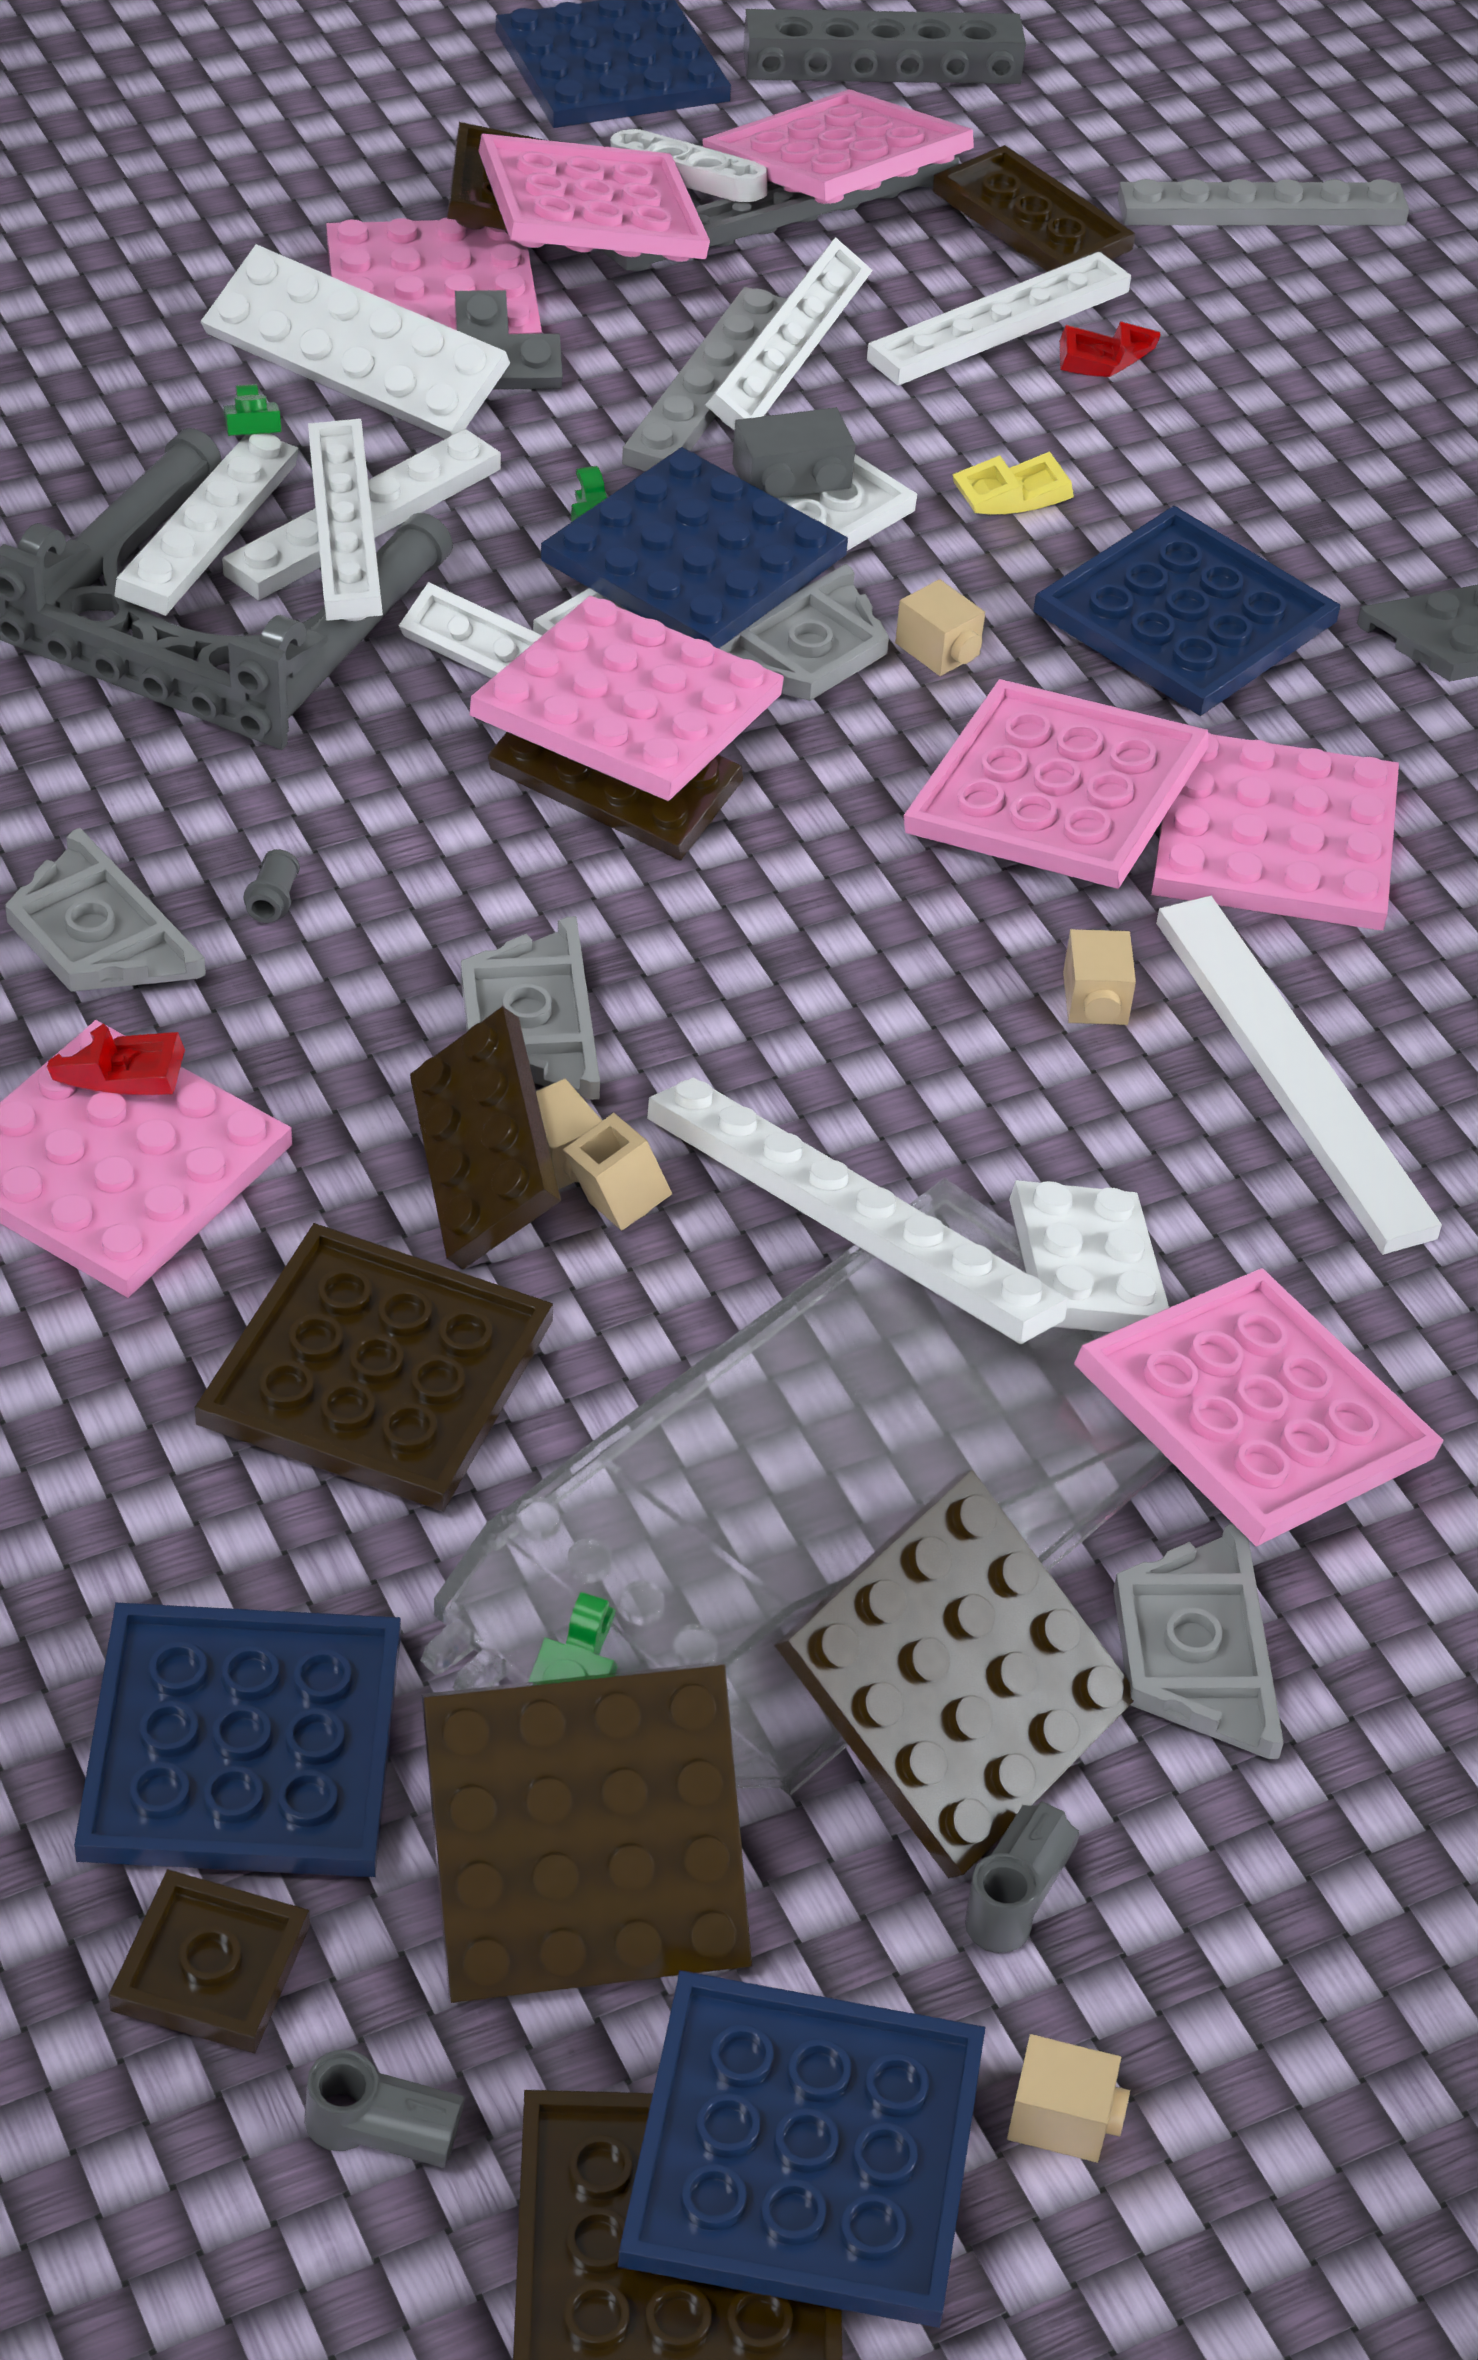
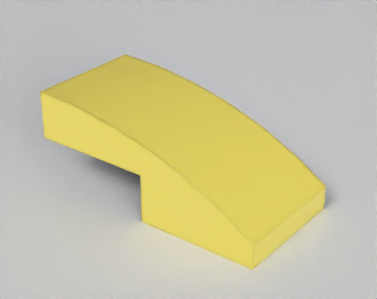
[952,452,1074,515]

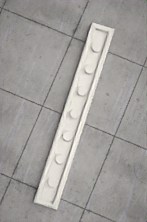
[1156,896,1442,1255]

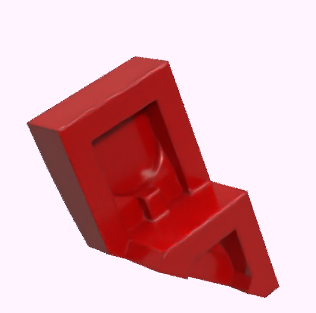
[1059,321,1160,377]
[47,1023,185,1095]

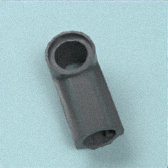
[965,1801,1079,1953]
[304,2049,465,2168]

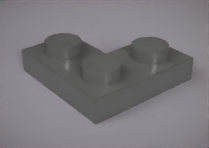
[455,290,563,390]

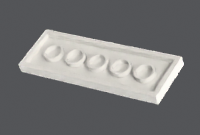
[201,244,510,439]

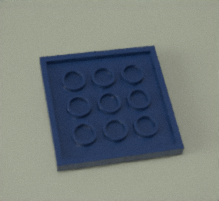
[496,0,731,128]
[541,447,848,649]
[1033,506,1340,716]
[74,1602,401,1877]
[618,1970,986,2328]

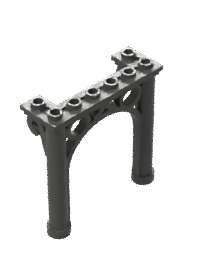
[0,428,453,750]

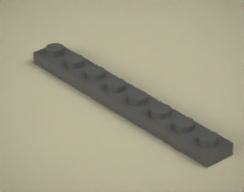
[603,155,959,271]

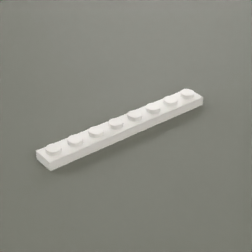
[647,1077,1068,1344]

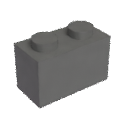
[732,407,856,498]

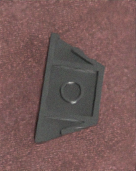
[1357,584,1478,682]

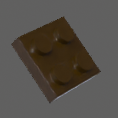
[108,1869,310,2054]

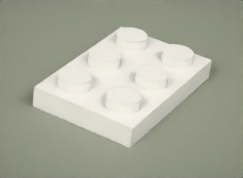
[1009,1180,1169,1332]

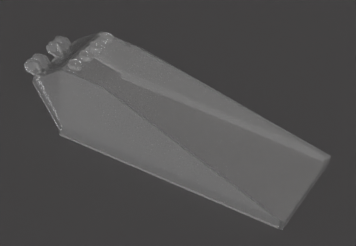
[420,1178,1172,1796]

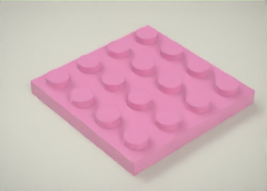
[703,89,974,204]
[479,134,710,262]
[326,217,542,334]
[469,595,784,801]
[904,679,1208,889]
[1151,733,1399,931]
[0,1020,292,1298]
[1074,1268,1444,1547]

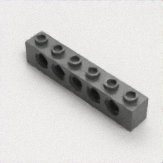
[743,9,1026,84]

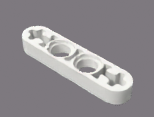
[610,129,767,202]

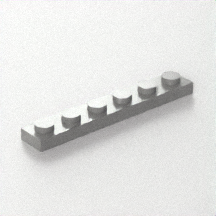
[1117,179,1409,225]
[622,286,786,471]

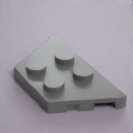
[719,564,889,701]
[5,828,206,992]
[461,916,600,1099]
[1113,1523,1284,1759]

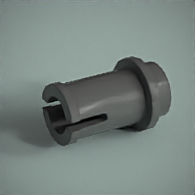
[243,849,300,923]

